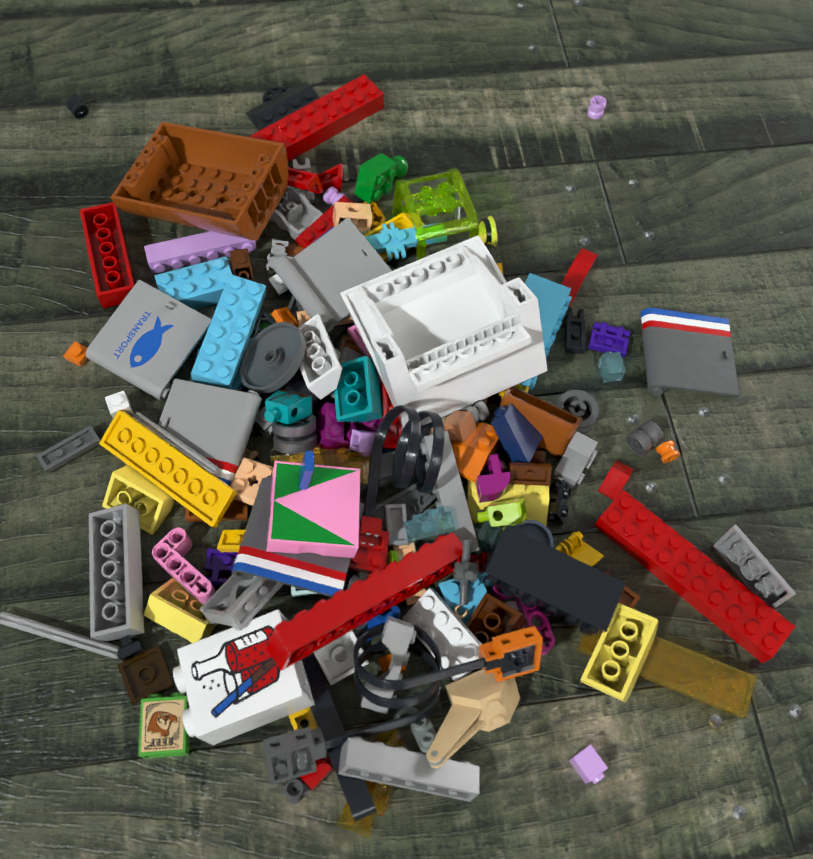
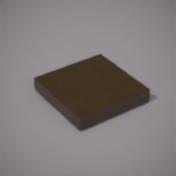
[117,645,176,706]

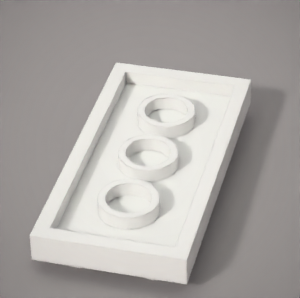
[402,588,482,682]

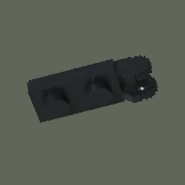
[565,307,585,354]

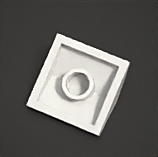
[314,631,369,686]

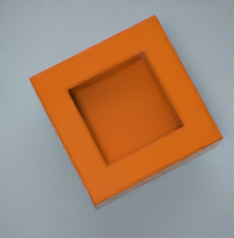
[63,341,88,367]

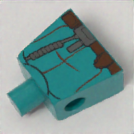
[264,388,312,424]

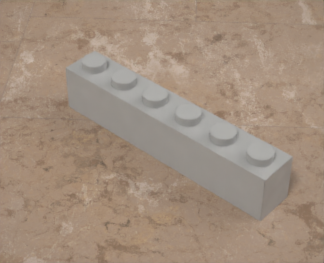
[420,431,480,553]
[338,737,479,802]

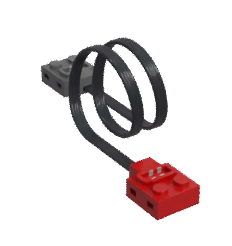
[348,405,445,574]

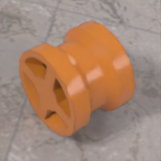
[656,440,680,464]

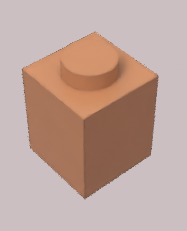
[444,411,477,442]

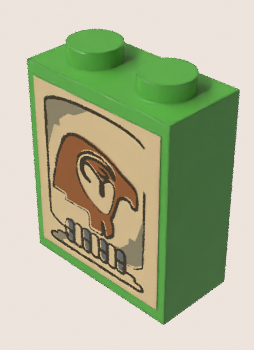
[138,693,190,759]

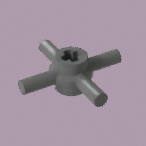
[453,539,477,605]

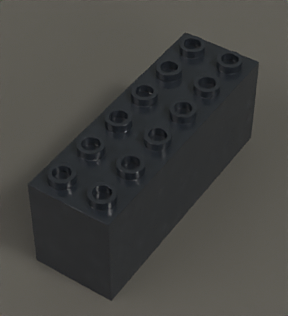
[478,525,626,636]

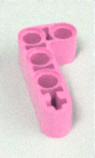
[152,528,216,605]

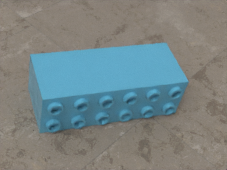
[518,273,572,391]

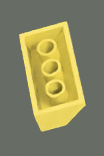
[466,479,549,526]

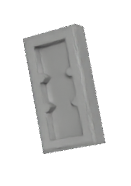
[385,504,409,547]

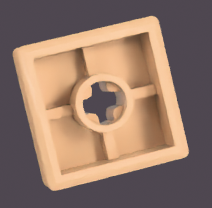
[230,458,273,506]

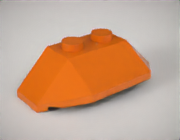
[451,423,501,483]

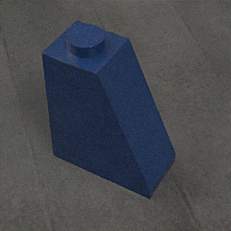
[491,403,543,463]

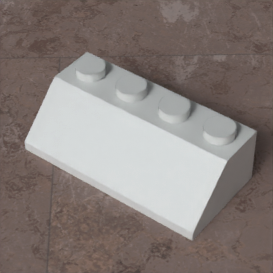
[298,314,342,399]

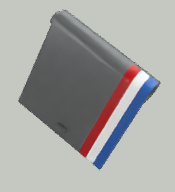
[640,308,740,397]

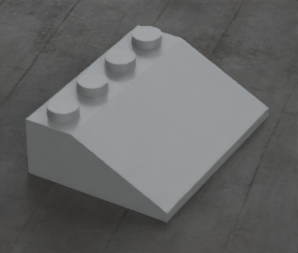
[712,524,796,609]

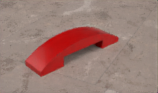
[561,248,598,308]

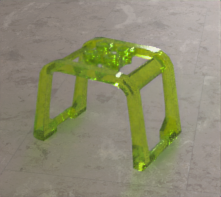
[392,168,479,260]

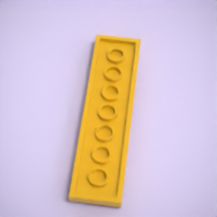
[99,410,237,528]

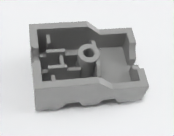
[269,186,323,240]

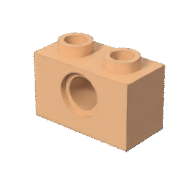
[332,202,372,232]

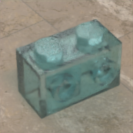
[404,509,455,542]

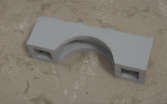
[361,616,416,714]

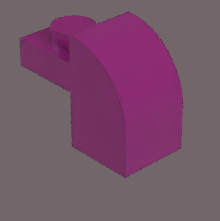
[475,454,510,503]

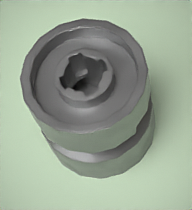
[626,420,664,456]

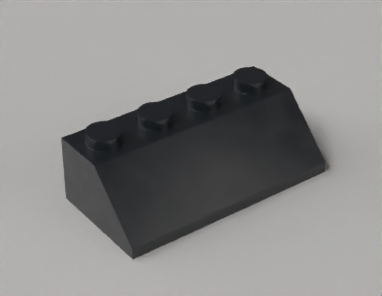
[246,84,320,131]

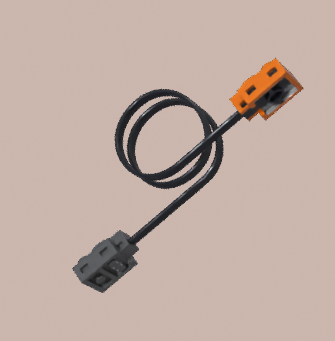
[262,623,543,785]

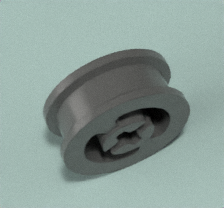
[556,390,599,434]

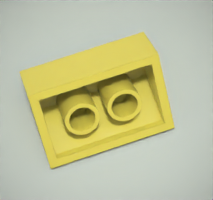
[102,465,175,535]
[144,578,217,643]

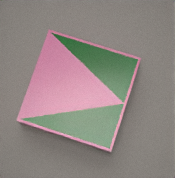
[266,461,360,558]

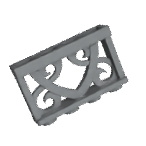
[200,575,283,631]

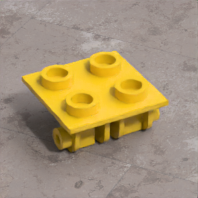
[555,531,604,566]

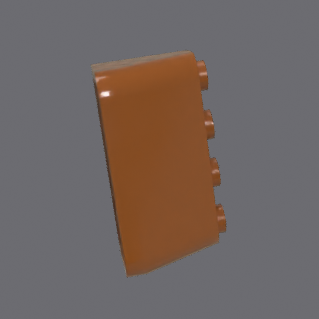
[500,386,582,457]

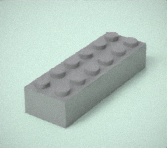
[89,504,144,642]

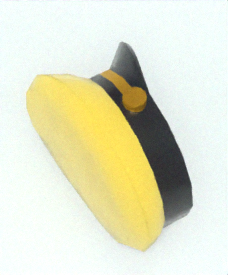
[476,215,498,247]

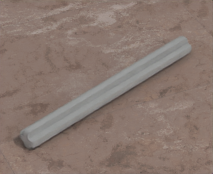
[133,413,220,476]
[0,611,121,659]

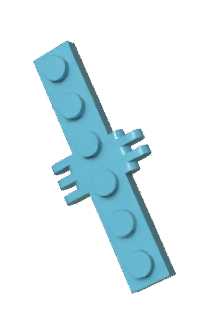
[363,222,447,261]

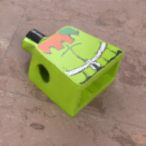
[477,497,527,527]

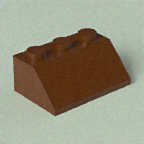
[465,593,527,669]

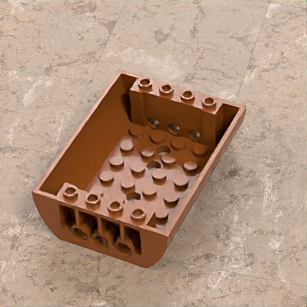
[110,122,288,241]

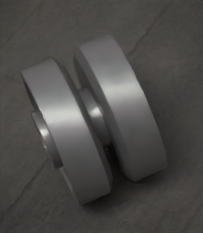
[272,414,317,454]

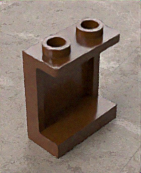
[504,450,552,486]

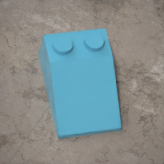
[437,570,487,624]

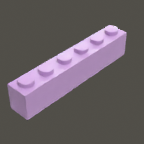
[144,231,257,274]

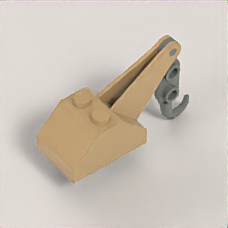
[394,669,520,768]

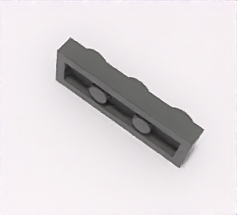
[36,425,100,474]

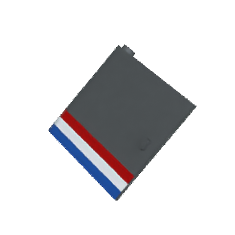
[232,476,364,597]

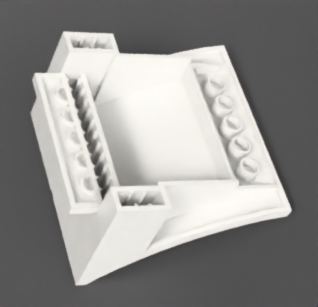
[340,235,548,428]

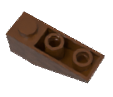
[229,248,254,282]

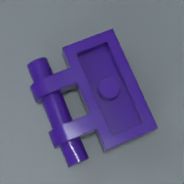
[588,322,630,358]
[204,549,238,588]

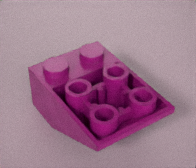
[316,402,370,451]

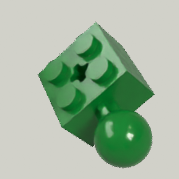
[354,153,408,204]

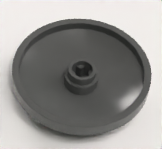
[239,322,306,394]

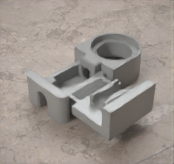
[266,240,293,270]

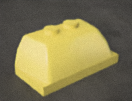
[581,603,658,703]

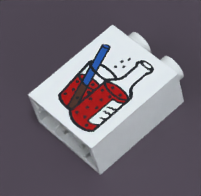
[173,610,315,745]

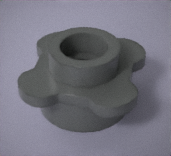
[281,777,308,804]

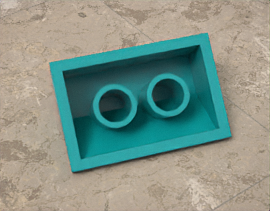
[334,356,383,422]

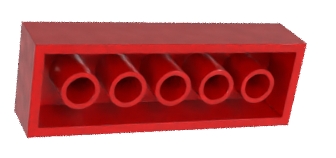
[79,202,136,308]

